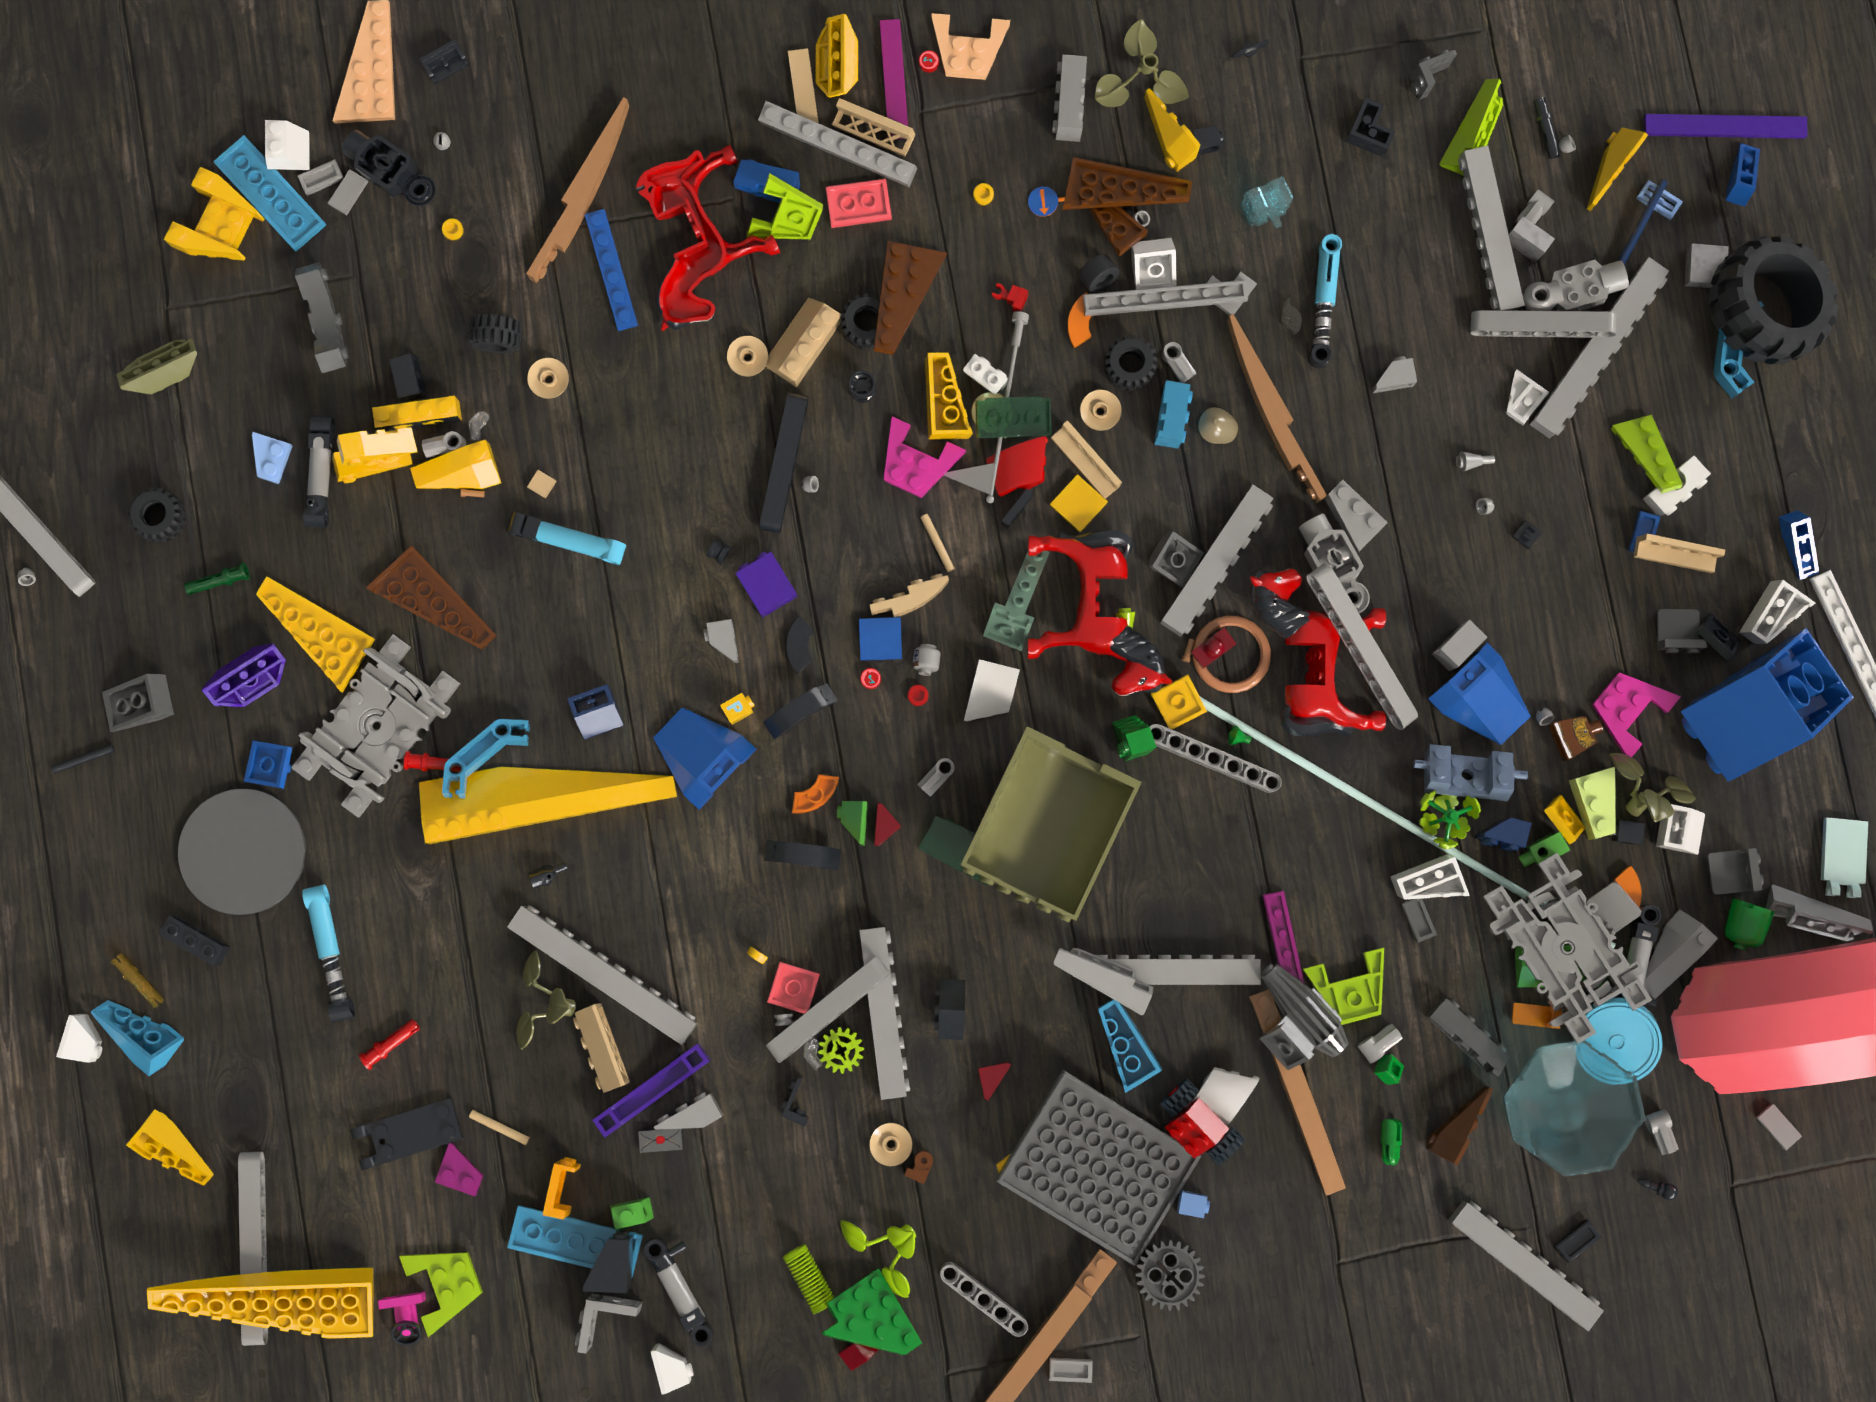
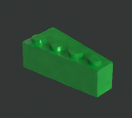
[1112,715,1156,761]

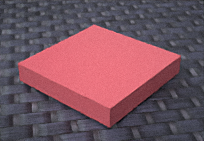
[767,962,820,1014]

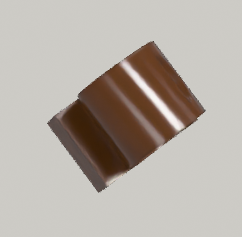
[904,1150,933,1184]

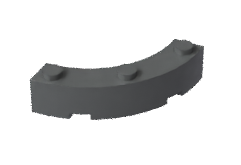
[295,262,349,373]

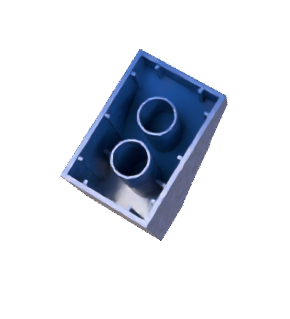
[1681,628,1854,782]

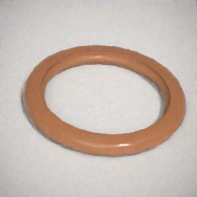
[1193,615,1271,693]

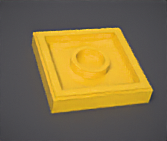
[1050,474,1108,532]
[1151,674,1207,730]
[1544,794,1585,844]

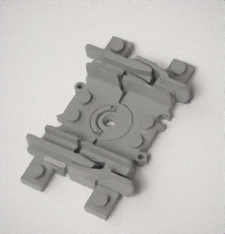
[291,634,461,818]
[1483,853,1652,1044]

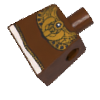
[1548,716,1603,761]

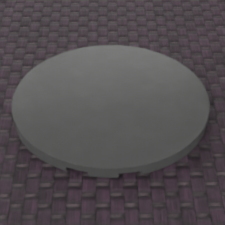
[178,789,306,915]

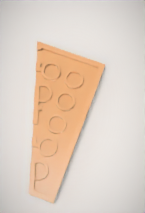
[333,0,395,124]

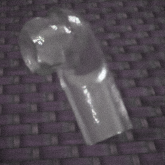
[469,411,489,441]
[803,1038,823,1070]

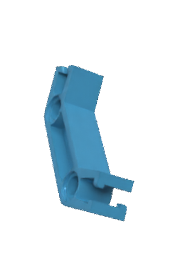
[1714,301,1764,399]
[442,719,530,799]

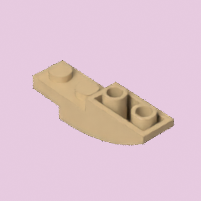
[870,574,949,618]

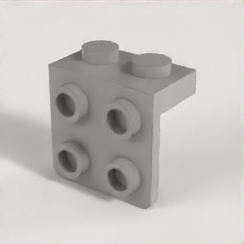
[1586,882,1641,936]

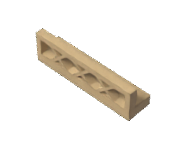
[832,98,915,157]
[1051,420,1122,499]
[1634,534,1725,573]

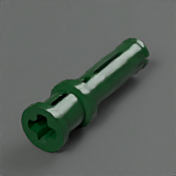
[184,562,250,595]

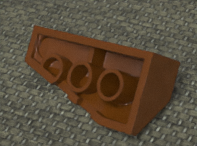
[1426,1086,1494,1166]

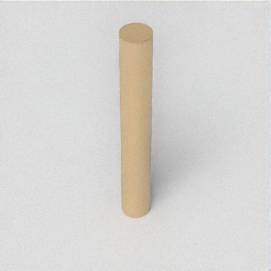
[920,514,955,572]
[469,1110,530,1145]

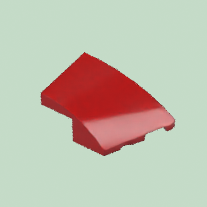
[986,436,1048,496]

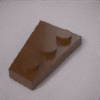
[1089,206,1148,256]

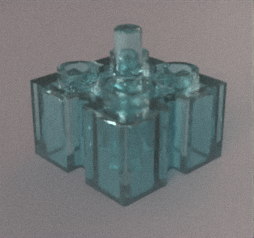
[1240,176,1293,229]

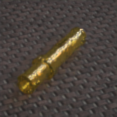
[111,953,165,1009]

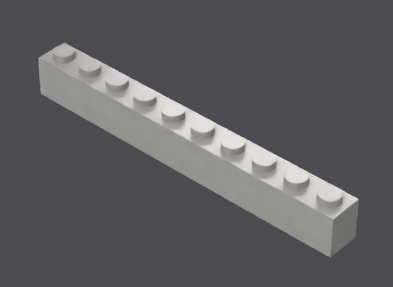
[1529,257,1669,439]
[507,905,698,1045]

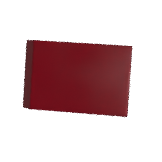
[875,803,901,846]
[978,1062,1011,1101]
[838,1342,879,1371]

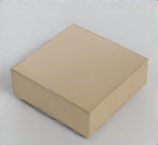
[527,470,556,499]

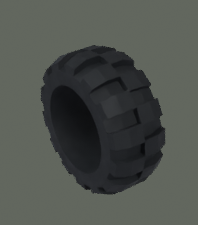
[1708,236,1839,364]

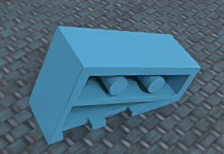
[1154,380,1193,449]

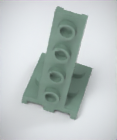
[983,551,1050,651]

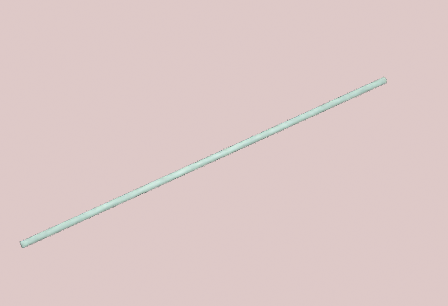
[1200,697,1616,949]

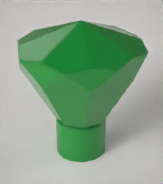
[1228,726,1251,745]

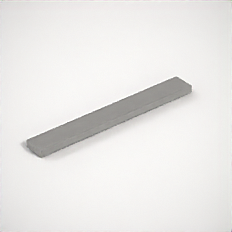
[1083,280,1248,316]

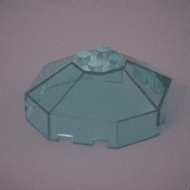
[1504,1040,1646,1176]

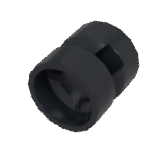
[849,370,876,403]

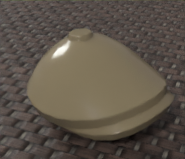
[1198,407,1238,444]

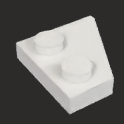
[1506,370,1549,426]

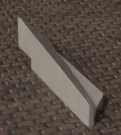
[1766,885,1873,941]
[1054,948,1153,1015]

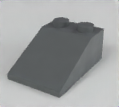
[102,674,174,732]

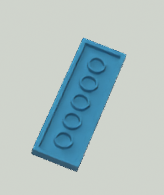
[213,135,326,251]
[507,1205,643,1277]

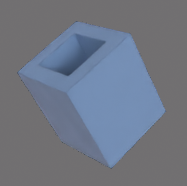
[1176,1190,1210,1218]

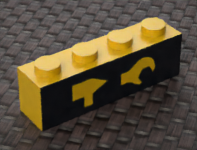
[372,396,462,432]

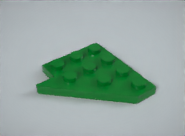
[822,1268,922,1355]

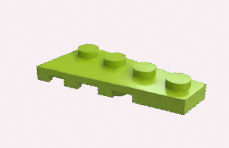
[1611,415,1683,494]

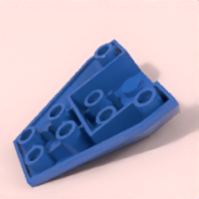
[1428,642,1531,745]
[653,708,757,810]

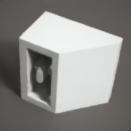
[1656,804,1705,855]

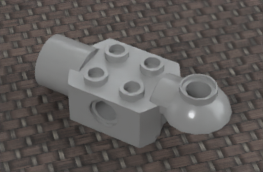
[1523,260,1629,311]
[1299,514,1370,613]

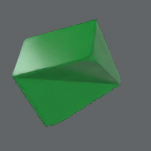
[1374,1054,1404,1085]

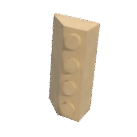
[765,298,841,387]
[573,1003,630,1092]

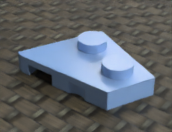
[252,432,292,484]

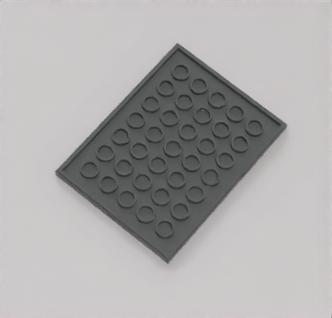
[995,1070,1201,1266]

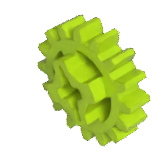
[818,1027,864,1074]

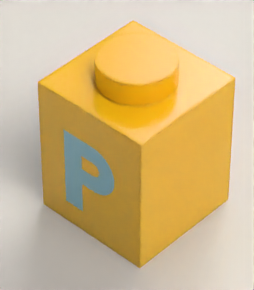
[720,693,754,725]

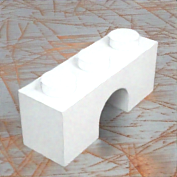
[1643,456,1711,517]

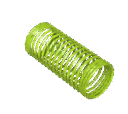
[782,1244,834,1314]

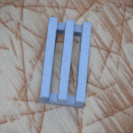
[1636,180,1683,220]

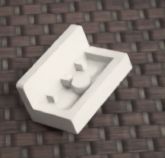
[963,354,1008,395]

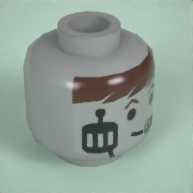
[913,644,941,676]

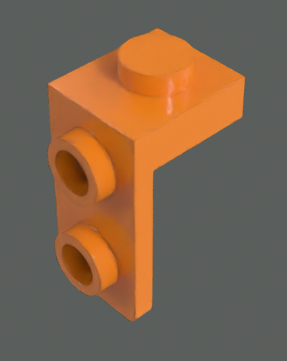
[1511,1003,1563,1029]

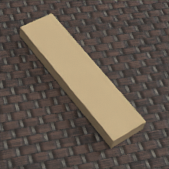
[788,48,819,124]

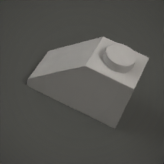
[1372,356,1417,393]
[704,619,739,663]

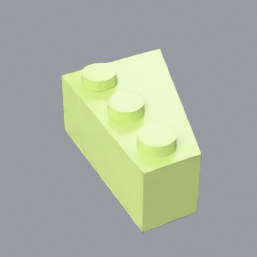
[1569,767,1615,840]

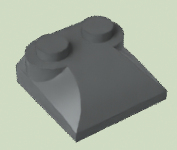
[1149,531,1204,588]

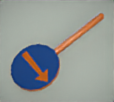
[1028,187,1065,217]

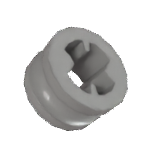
[774,1013,794,1026]

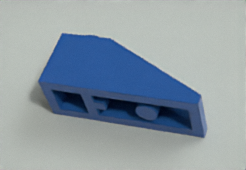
[1726,143,1760,206]
[1779,510,1819,580]

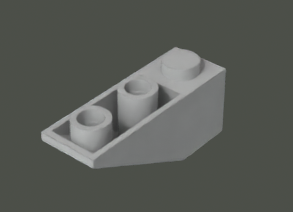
[654,1092,723,1130]

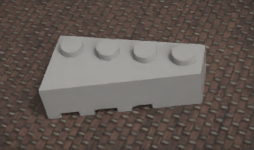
[1052,55,1087,142]

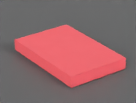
[826,179,892,228]

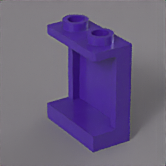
[736,552,798,618]

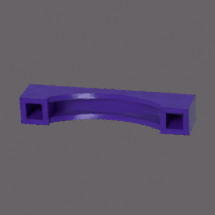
[592,1043,711,1138]

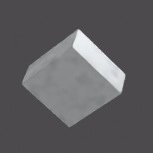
[1509,217,1555,263]
[1685,244,1729,288]

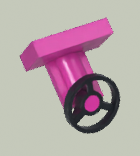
[378,1291,426,1345]

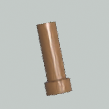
[461,488,485,497]
[1182,639,1195,663]

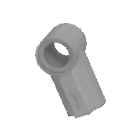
[1515,189,1554,224]
[1161,342,1196,383]
[422,431,466,458]
[917,758,955,797]
[1358,1024,1403,1064]
[1644,1109,1679,1155]

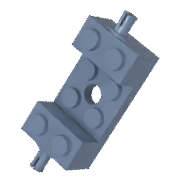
[1413,744,1528,801]

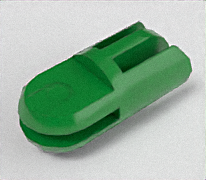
[1380,1118,1402,1166]

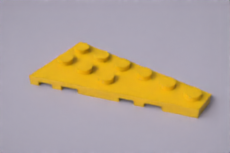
[256,577,375,693]

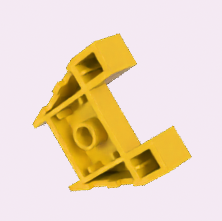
[164,167,265,260]
[332,428,417,483]

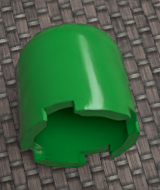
[1724,898,1775,951]

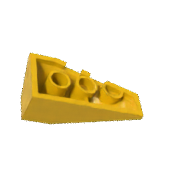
[1144,88,1200,172]

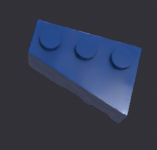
[734,159,800,203]

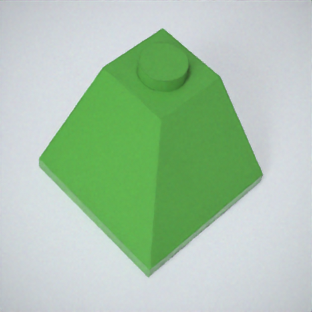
[837,801,868,846]

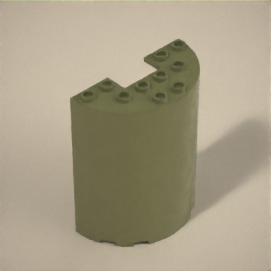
[961,727,1142,923]

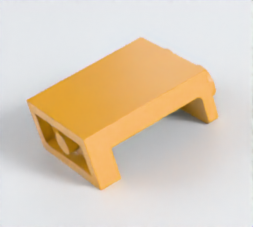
[543,1157,581,1220]

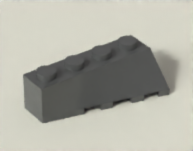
[1425,998,1509,1077]

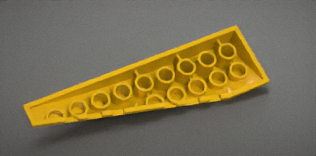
[147,1268,374,1338]

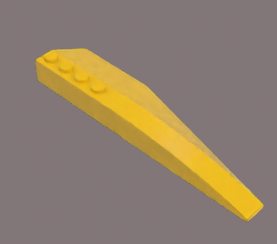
[419,767,677,844]

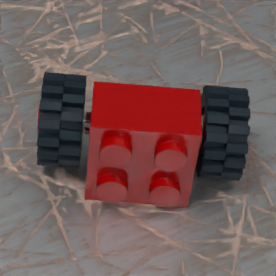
[1160,1078,1245,1165]

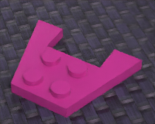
[884,417,966,498]
[1592,673,1681,757]

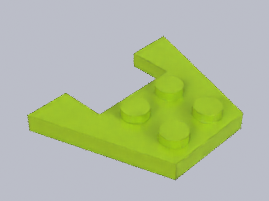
[746,173,823,239]
[1302,948,1384,1025]
[399,1252,483,1337]

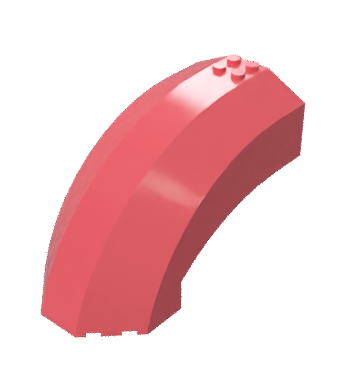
[1671,938,1876,1094]

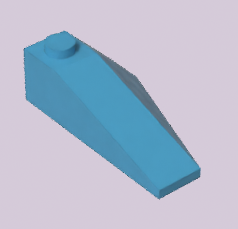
[91,1000,184,1076]

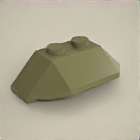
[116,338,197,394]

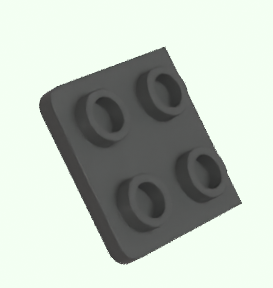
[1410,50,1457,100]
[1657,609,1707,654]
[1707,848,1764,895]

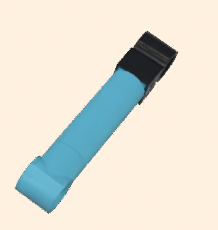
[506,512,627,565]

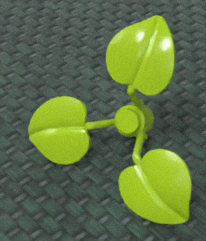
[840,1220,916,1298]

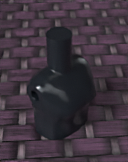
[528,862,568,889]

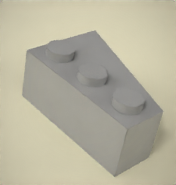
[1324,480,1388,553]

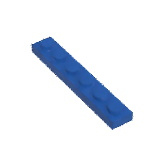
[585,209,638,331]

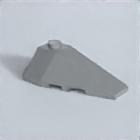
[1644,910,1718,999]

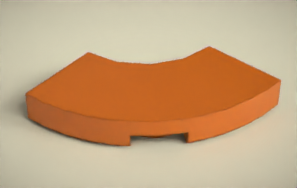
[1068,292,1092,348]
[792,774,839,814]
[1613,866,1642,925]

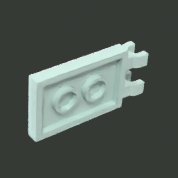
[1821,818,1868,898]

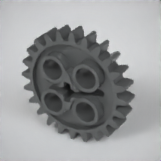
[1135,1239,1205,1311]

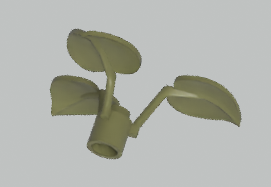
[1094,19,1189,107]
[1608,753,1696,822]
[516,950,575,1050]

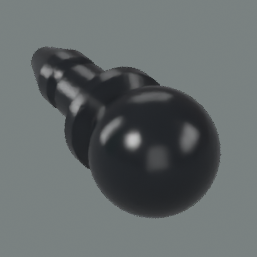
[1637,1179,1678,1201]

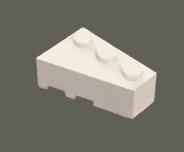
[1739,580,1815,644]
[1391,854,1470,899]

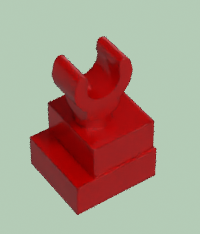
[992,283,1028,312]

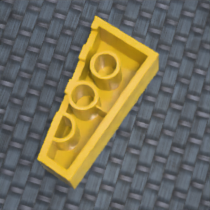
[925,353,973,439]

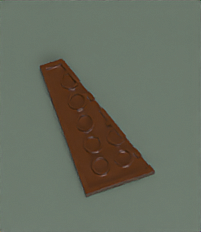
[1062,157,1193,210]
[873,241,947,355]
[366,546,497,650]

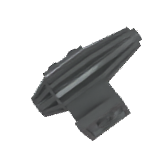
[1259,964,1349,1070]

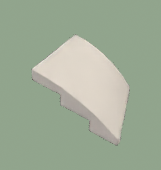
[964,659,1020,721]
[1190,1067,1260,1126]

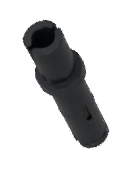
[1533,97,1561,159]

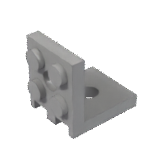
[575,1293,643,1353]

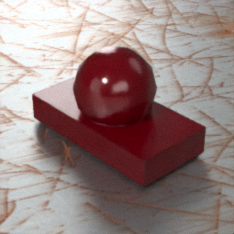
[1190,627,1237,669]

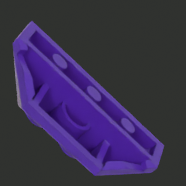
[201,643,286,707]

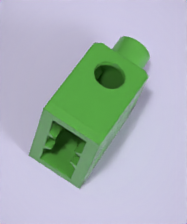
[1518,830,1570,868]
[610,1197,654,1229]

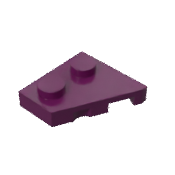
[435,1143,483,1196]

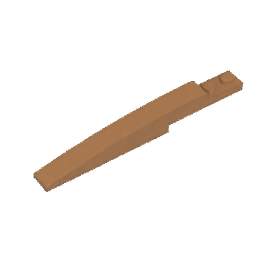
[526,97,629,283]
[1227,314,1327,503]
[1249,989,1346,1196]
[984,1248,1117,1402]

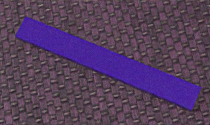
[1644,114,1808,139]

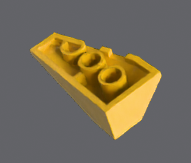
[1587,128,1648,211]
[410,440,501,489]
[126,1109,214,1186]

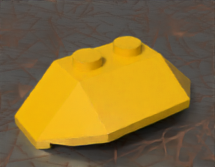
[816,14,858,98]

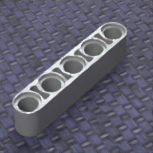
[940,1262,1028,1337]

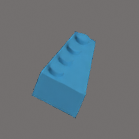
[1098,999,1162,1093]

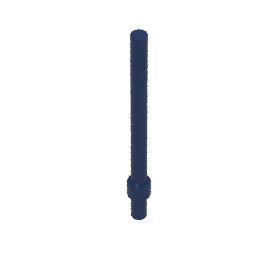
[1618,179,1668,265]

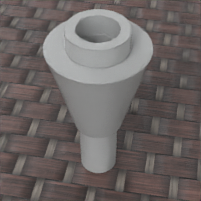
[1456,451,1495,472]

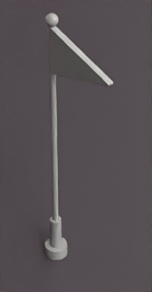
[944,311,1029,503]

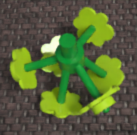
[1419,791,1481,849]

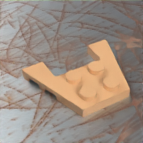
[932,13,1010,80]

